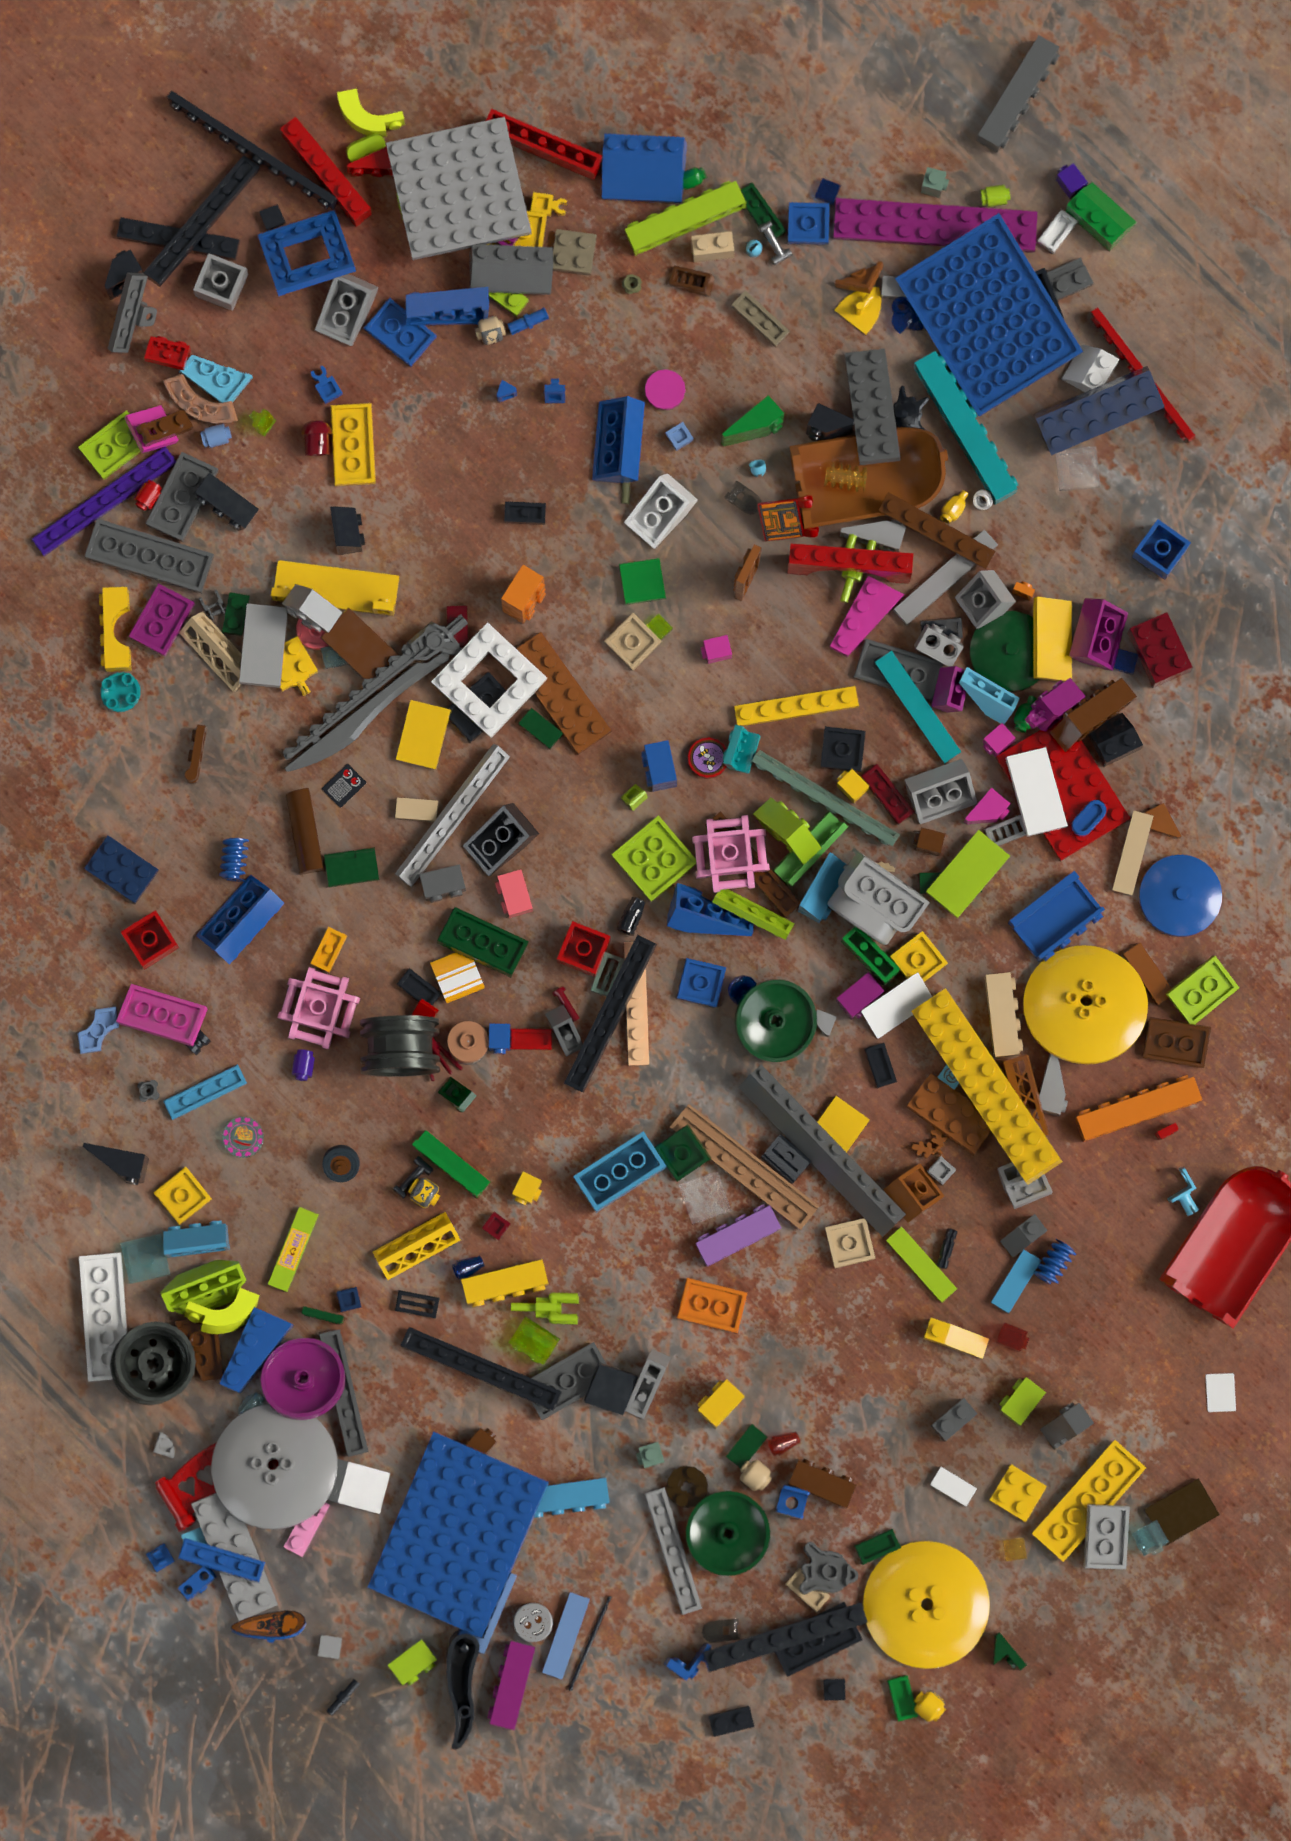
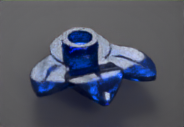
[891,297,923,334]

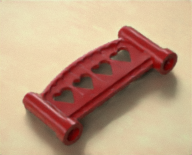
[154,1442,279,1532]

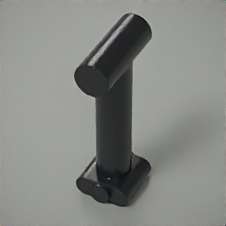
[393,1156,434,1199]

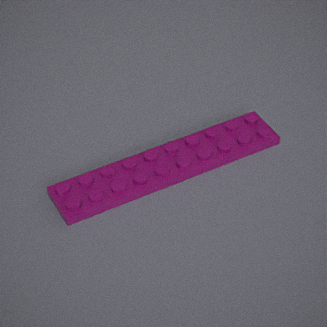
[833,198,1038,253]

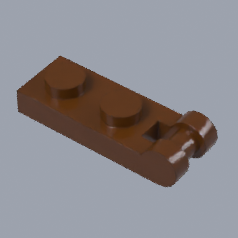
[136,410,193,446]
[185,724,207,784]

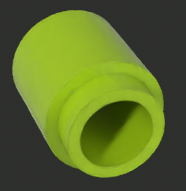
[980,184,1010,207]

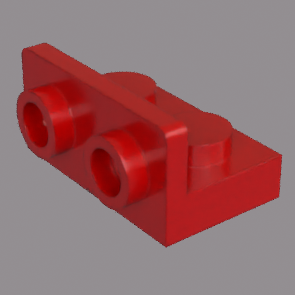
[144,336,191,371]

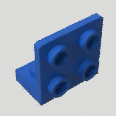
[663,1643,712,1681]

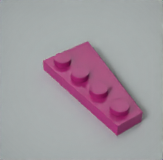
[830,576,904,657]

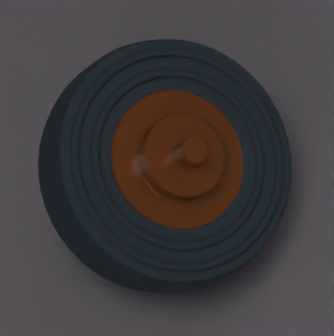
[322,1145,360,1183]

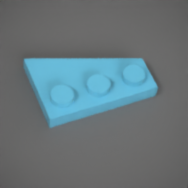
[179,355,253,403]

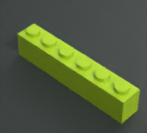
[625,181,746,256]

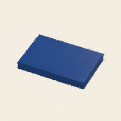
[364,298,437,367]

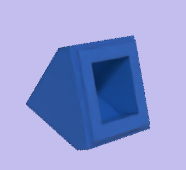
[497,380,517,402]

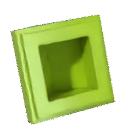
[621,784,648,811]

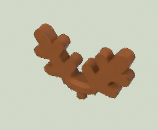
[911,1127,947,1159]

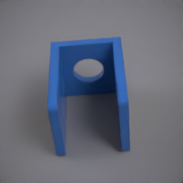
[775,1485,810,1520]

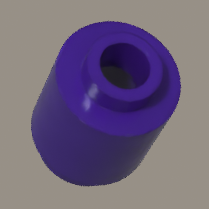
[292,1049,315,1081]

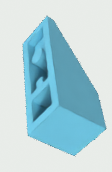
[959,667,1020,724]

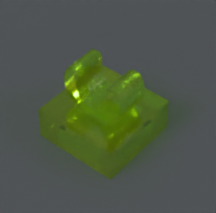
[249,409,276,437]

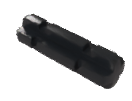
[937,1228,958,1269]

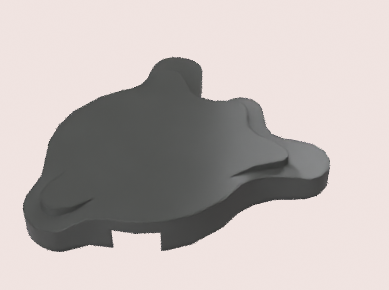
[799,1542,858,1595]

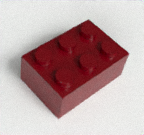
[1128,612,1193,688]

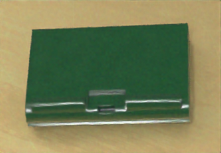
[324,847,379,888]

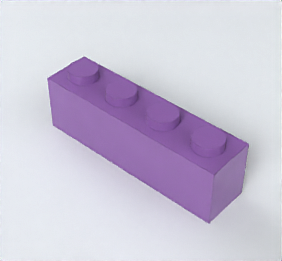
[695,1205,781,1267]

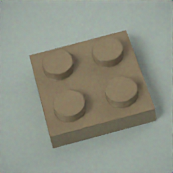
[553,229,596,275]

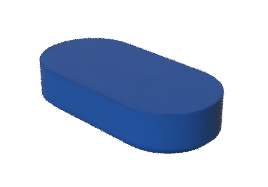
[1071,800,1106,836]

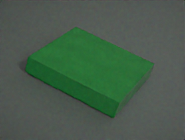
[619,558,666,605]

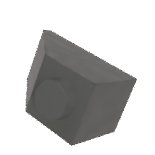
[545,1005,583,1056]
[1000,1214,1048,1257]

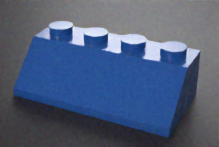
[592,396,645,483]
[196,875,284,964]

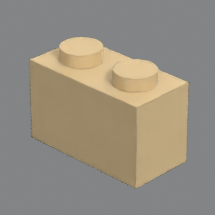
[691,231,734,262]

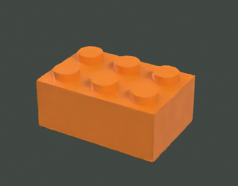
[501,565,546,624]

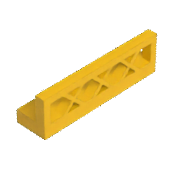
[372,1212,461,1280]

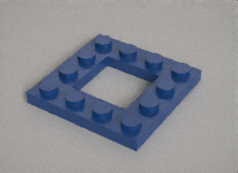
[258,210,356,296]

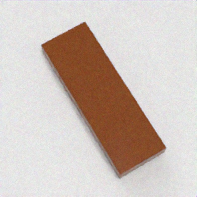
[1123,943,1172,1006]

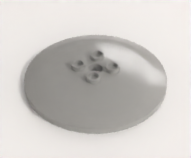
[212,1404,338,1530]

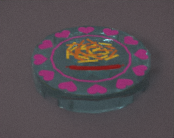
[222,1117,264,1158]

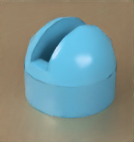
[746,240,762,257]
[749,460,766,477]

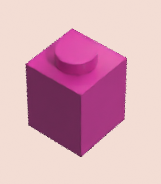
[700,635,732,664]
[982,723,1016,757]

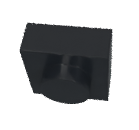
[824,1679,846,1701]

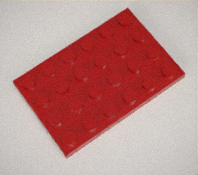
[996,718,1131,862]

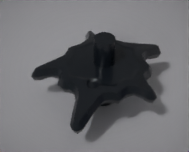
[893,385,929,430]

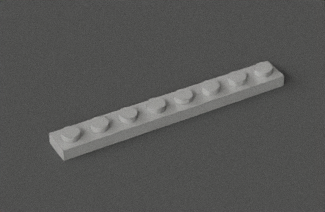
[395,744,510,887]

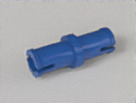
[507,307,549,336]

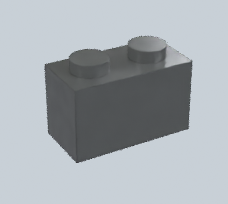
[420,864,466,903]
[931,1398,978,1442]

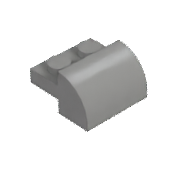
[998,1162,1053,1209]

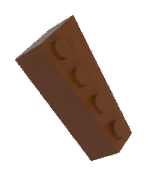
[1050,678,1137,752]

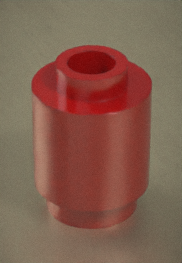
[133,480,162,511]

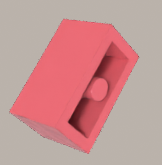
[495,869,533,918]

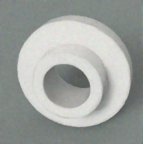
[973,490,993,510]

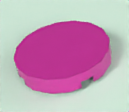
[645,369,685,410]

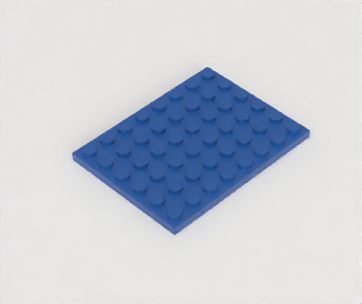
[895,213,1083,417]
[368,1432,549,1638]

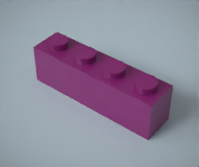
[487,1641,536,1730]

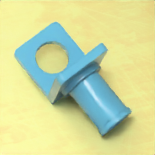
[1167,1167,1199,1216]

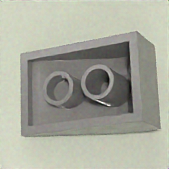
[315,274,379,346]

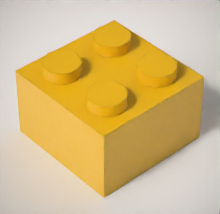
[697,1379,745,1429]

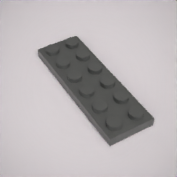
[845,349,900,465]
[85,519,214,594]

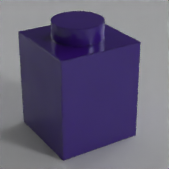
[1056,163,1088,199]

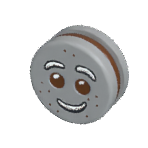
[514,1603,553,1642]

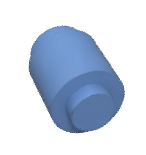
[200,423,232,448]

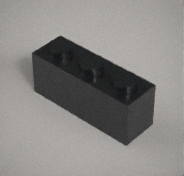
[193,473,259,530]

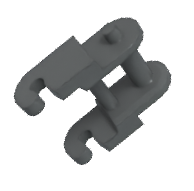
[199,589,226,620]

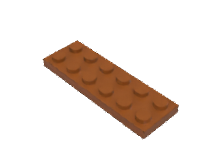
[517,632,612,755]

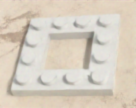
[431,623,547,738]

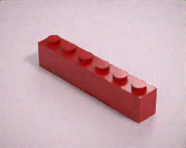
[486,108,602,180]
[280,116,372,227]

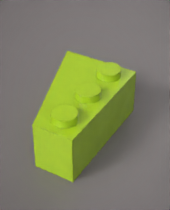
[753,797,822,865]

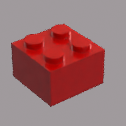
[121,910,179,970]
[557,921,611,977]

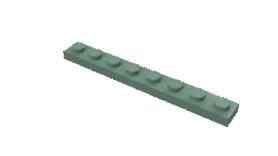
[752,750,900,846]

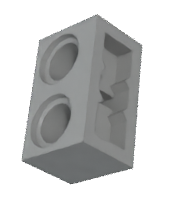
[914,624,964,666]

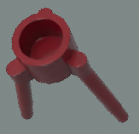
[429,1037,463,1082]

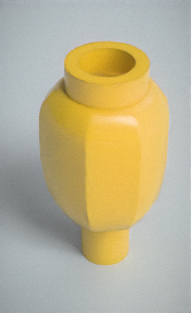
[940,490,969,524]

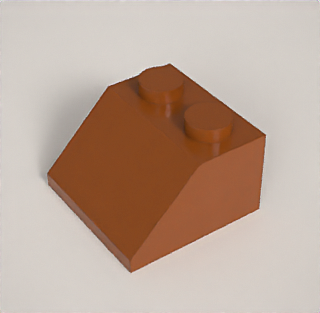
[883,1163,945,1223]

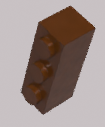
[788,1459,857,1509]

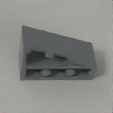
[1040,1402,1094,1450]

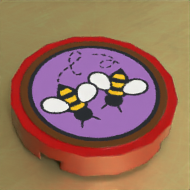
[688,737,727,779]

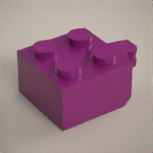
[1025,678,1086,731]

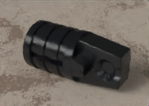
[617,897,645,936]

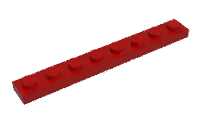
[1091,307,1195,443]

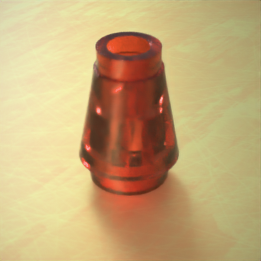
[768,1431,800,1456]

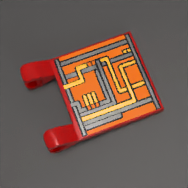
[758,495,819,541]

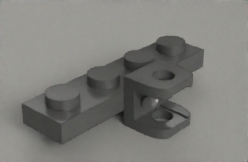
[108,273,157,353]

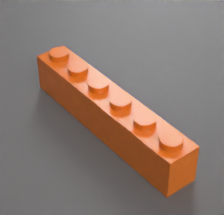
[1075,1075,1202,1142]

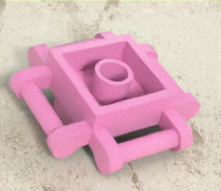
[692,815,770,892]
[277,967,360,1049]

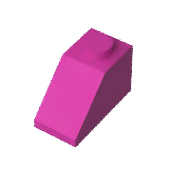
[964,788,1011,825]

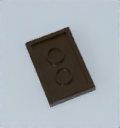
[1144,1478,1220,1546]

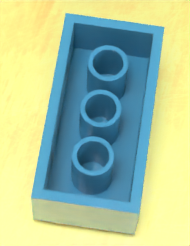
[573,1131,666,1213]

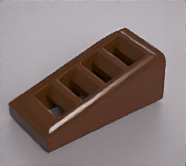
[668,265,715,296]

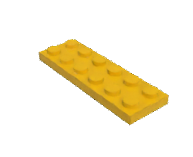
[1031,1440,1146,1562]

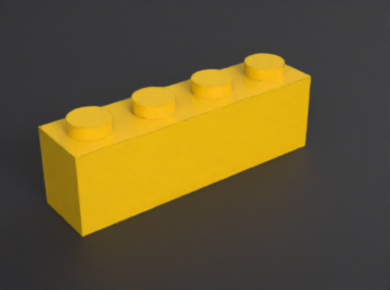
[461,1259,549,1308]

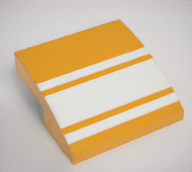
[430,952,485,1003]

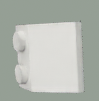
[1062,344,1119,392]

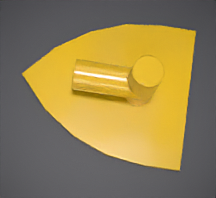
[834,287,881,335]

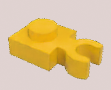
[531,192,567,217]

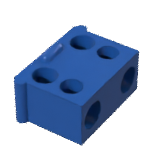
[178,1567,217,1602]

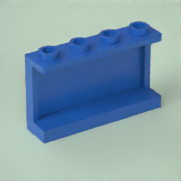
[1008,871,1105,962]

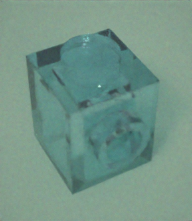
[1132,1520,1169,1556]

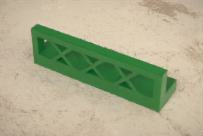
[412,1130,491,1198]

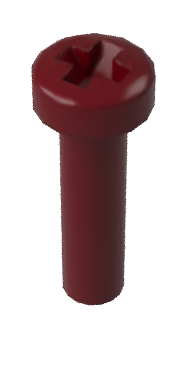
[552,986,580,1022]

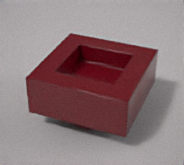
[482,1212,511,1241]

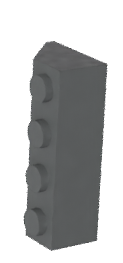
[469,244,553,295]

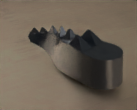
[446,1629,480,1750]

